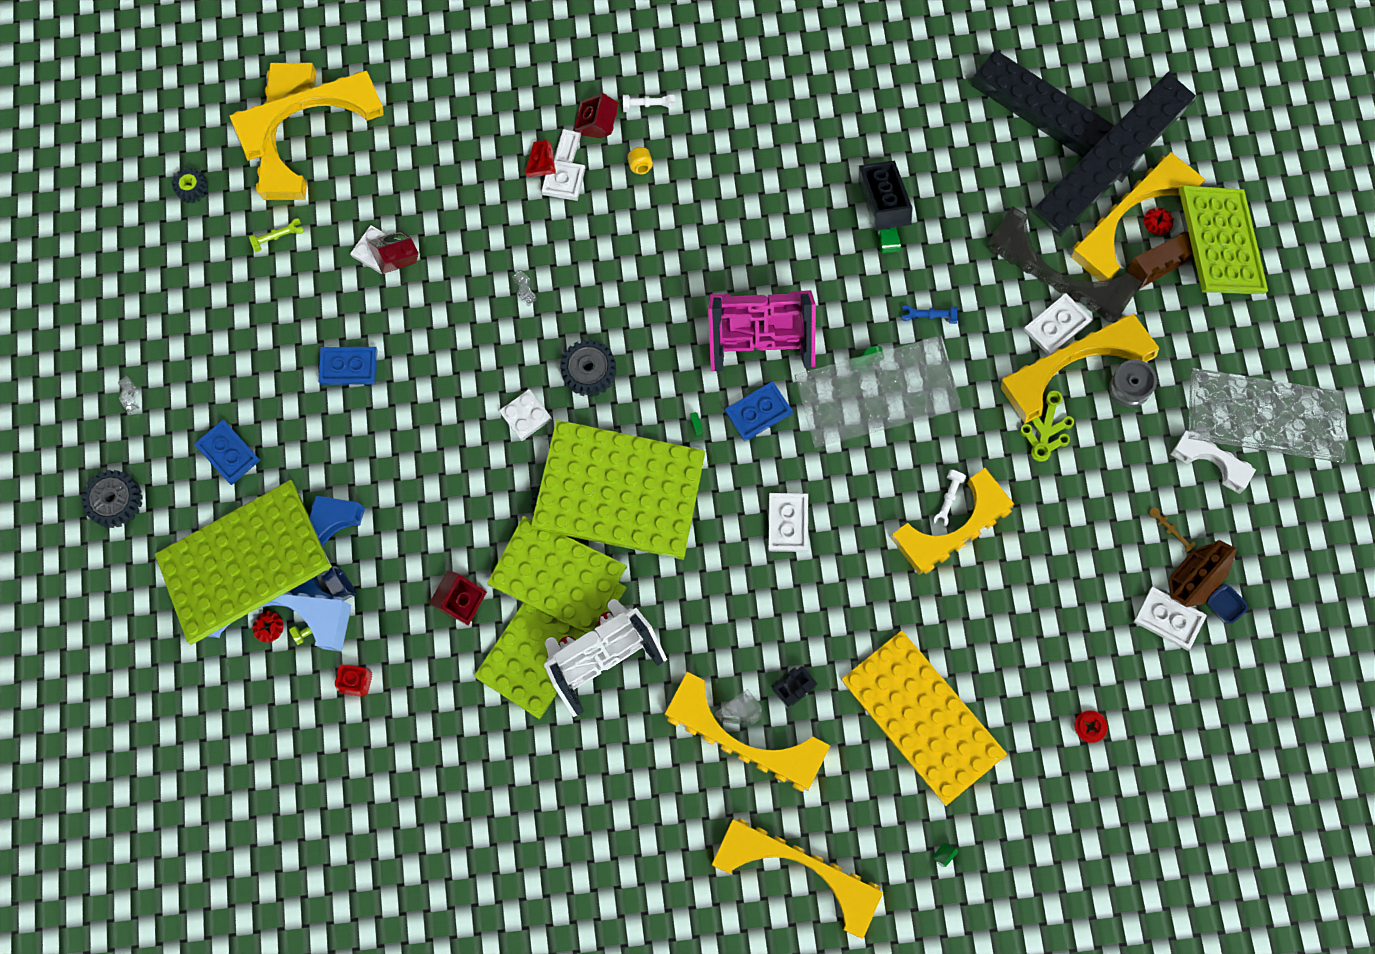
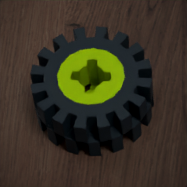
[172,168,208,203]

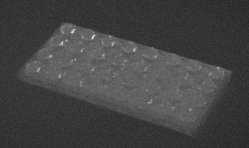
[795,336,962,448]
[1188,368,1347,463]

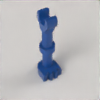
[902,305,957,324]

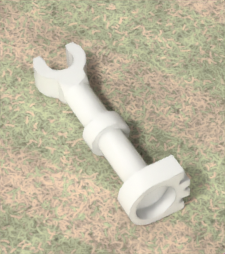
[623,95,675,112]
[933,470,966,528]

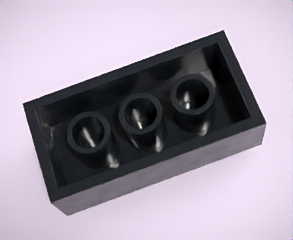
[858,160,913,230]

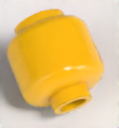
[627,147,653,174]

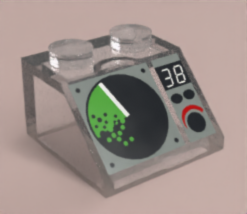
[715,689,762,726]

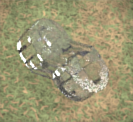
[512,270,537,306]
[118,376,140,414]

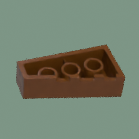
[1126,231,1194,290]

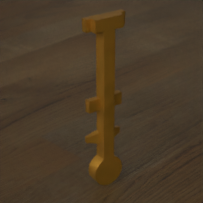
[1149,508,1196,553]

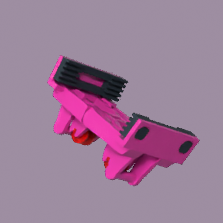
[708,290,816,371]

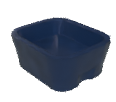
[322,566,357,600]
[1207,585,1248,624]

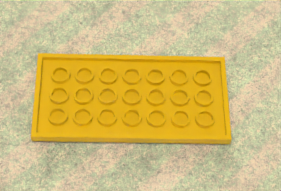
[841,630,1008,806]

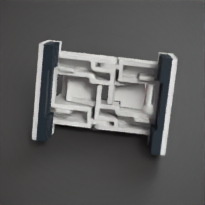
[544,599,667,717]

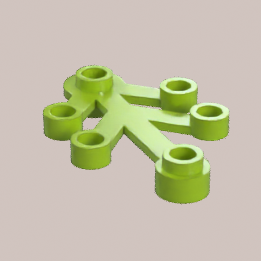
[1020,391,1074,462]

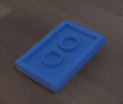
[318,347,378,385]
[725,381,793,442]
[194,420,261,486]

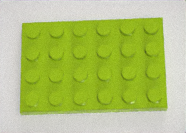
[1179,186,1268,294]
[487,516,627,633]

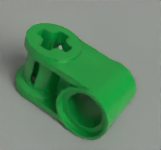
[877,227,901,254]

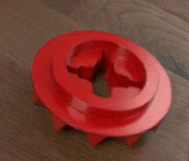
[1144,207,1174,235]
[252,611,284,643]
[1074,710,1107,743]

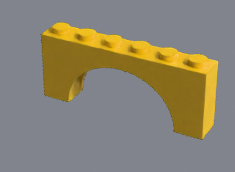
[891,468,1014,575]

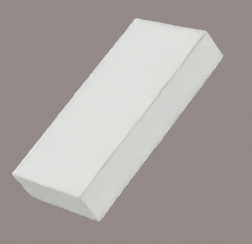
[554,129,581,163]

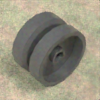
[1109,360,1157,408]

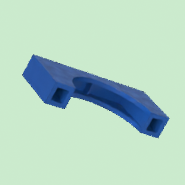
[286,496,365,611]

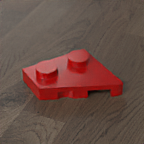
[525,140,556,177]

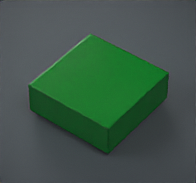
[690,412,703,437]

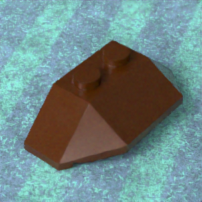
[1168,540,1237,607]

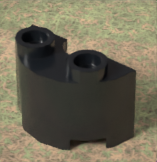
[771,665,817,709]

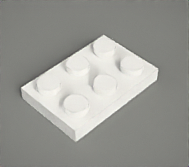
[1024,293,1092,356]
[769,493,808,552]
[1134,587,1207,651]

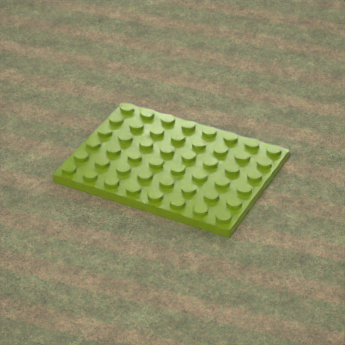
[531,420,706,560]
[155,480,331,645]

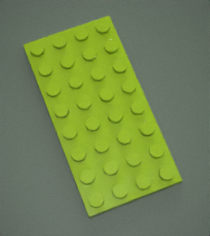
[474,583,627,720]

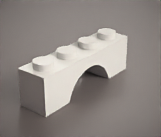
[1171,430,1256,494]

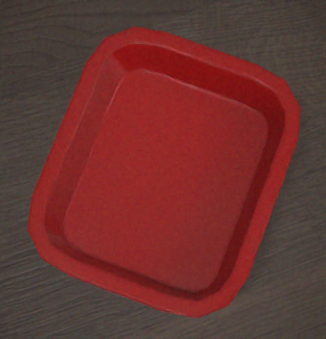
[335,664,372,697]

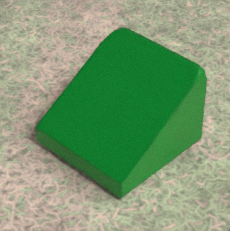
[932,843,958,867]

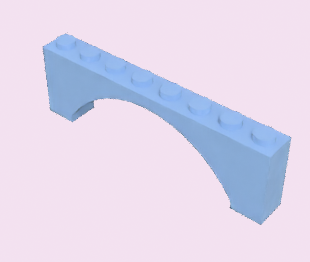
[207,592,351,652]

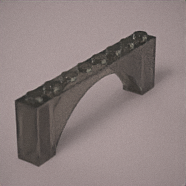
[987,206,1142,323]

